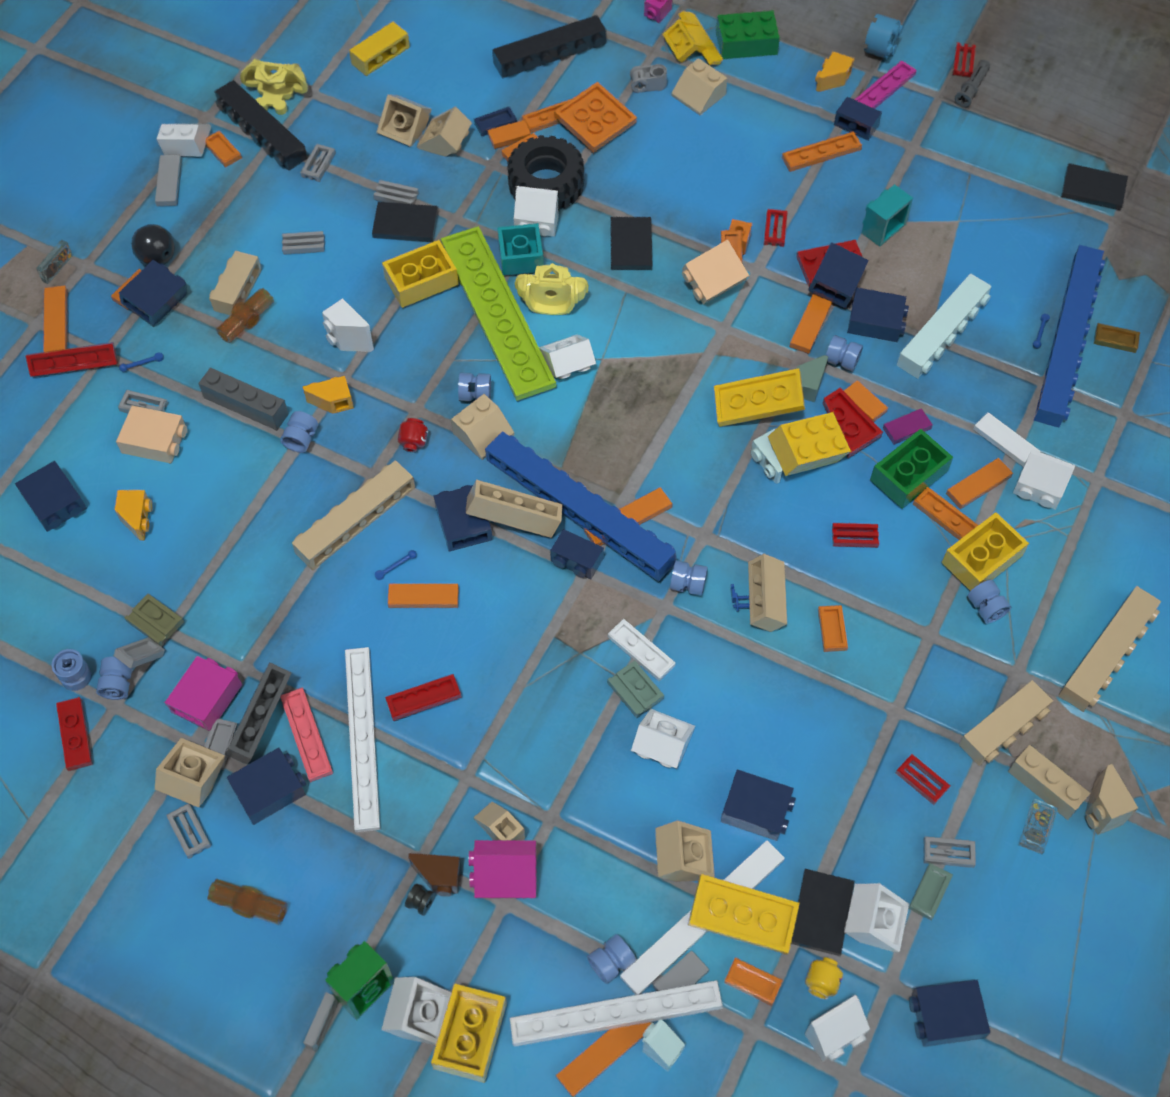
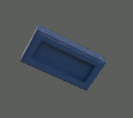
[474,106,517,137]

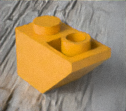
[815,51,854,92]
[302,376,354,414]
[115,490,152,541]

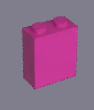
[164,656,243,731]
[469,840,537,898]

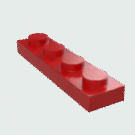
[26,342,118,377]

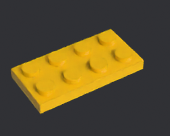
[714,368,805,427]
[688,874,799,954]

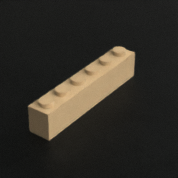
[292,460,415,571]
[1059,586,1161,712]

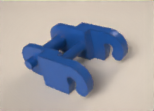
[730,584,750,612]

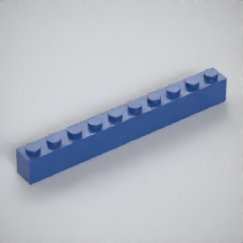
[1033,245,1105,428]
[485,431,676,581]

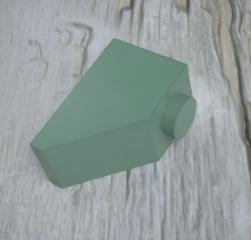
[797,355,828,402]

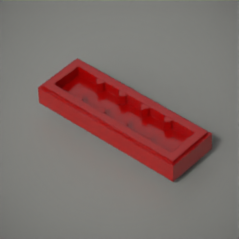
[385,674,462,721]
[56,697,93,771]

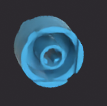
[864,14,904,59]

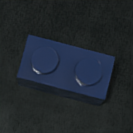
[834,97,882,141]
[550,529,604,580]

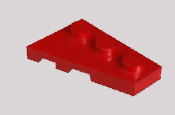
[796,239,862,287]
[823,387,883,458]

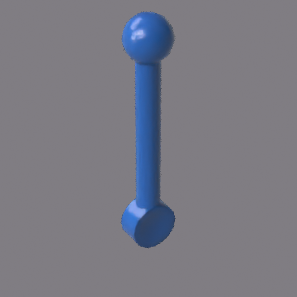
[1033,314,1050,348]
[119,352,164,372]
[375,550,417,580]

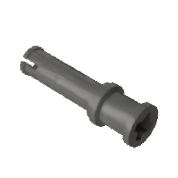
[954,60,990,107]

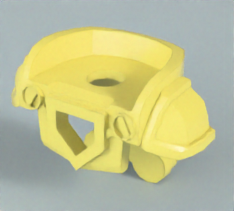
[240,58,308,115]
[515,263,589,315]

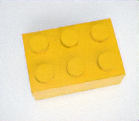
[382,240,458,308]
[768,412,851,476]
[942,512,1029,591]
[431,983,507,1083]

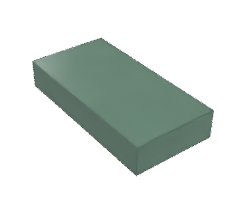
[908,863,953,921]

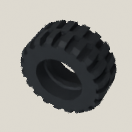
[507,135,584,211]

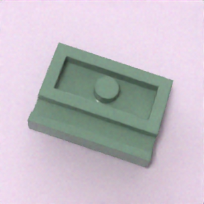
[607,660,664,718]

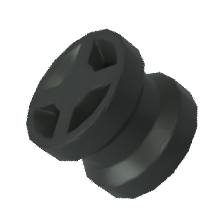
[405,884,435,916]

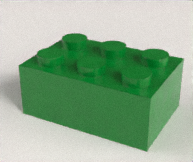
[716,10,780,59]
[870,429,953,509]
[325,940,394,1020]

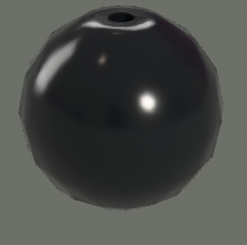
[131,224,175,266]

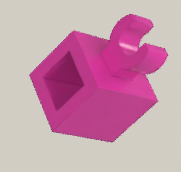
[644,0,672,23]

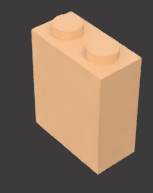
[682,240,749,305]
[116,405,187,464]

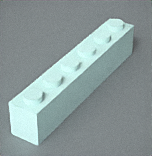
[896,273,992,379]

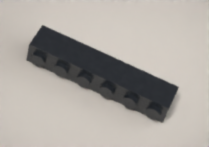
[492,15,606,78]
[214,80,308,171]

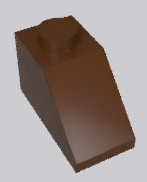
[408,853,461,896]

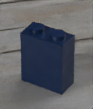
[808,242,869,308]
[119,260,187,327]
[847,287,909,342]
[15,460,87,532]
[433,485,492,552]
[226,747,306,825]
[720,769,796,841]
[909,980,991,1047]

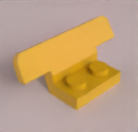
[662,11,723,65]

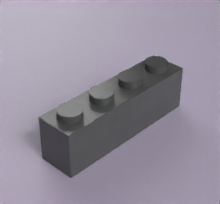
[198,367,289,430]
[225,662,292,765]

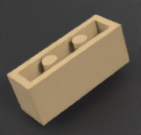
[209,251,262,317]
[748,554,787,632]
[1008,745,1090,820]

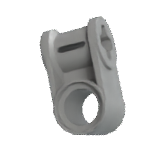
[630,64,667,93]

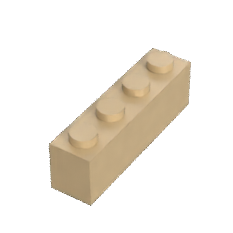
[466,479,562,538]
[959,680,1053,766]

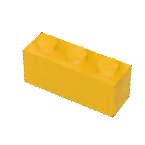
[349,22,410,76]

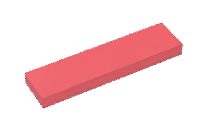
[280,687,333,782]

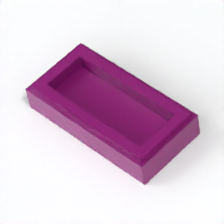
[883,408,933,444]

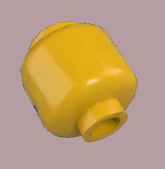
[805,957,843,999]

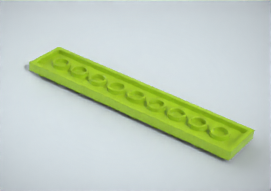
[440,226,556,401]

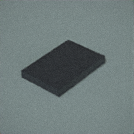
[1061,163,1128,210]
[372,202,439,242]
[611,217,652,270]
[791,868,855,956]

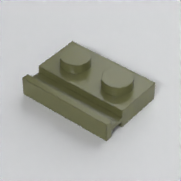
[124,594,184,646]

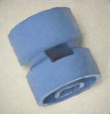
[826,335,863,372]
[458,373,491,401]
[280,411,318,453]
[670,560,708,596]
[968,580,1012,624]
[51,649,92,691]
[96,657,132,700]
[587,934,636,984]

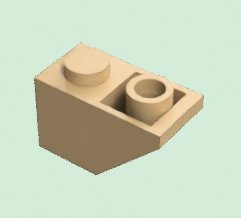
[473,802,525,840]

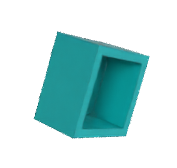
[861,184,913,247]

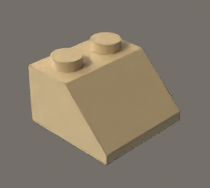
[671,58,727,115]
[377,94,431,146]
[417,106,472,157]
[451,394,514,460]
[155,738,225,807]
[1085,764,1138,835]
[655,820,715,882]

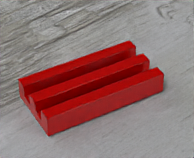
[952,42,976,77]
[764,209,788,247]
[832,523,879,548]
[896,754,951,805]

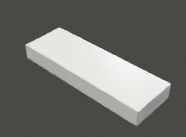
[973,413,1041,467]
[608,619,675,682]

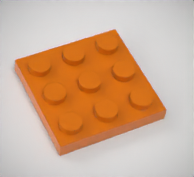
[554,82,637,153]

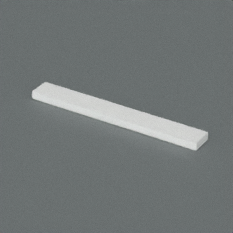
[345,647,380,833]
[620,841,785,995]
[510,980,723,1047]

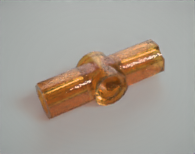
[216,288,274,343]
[207,879,287,925]

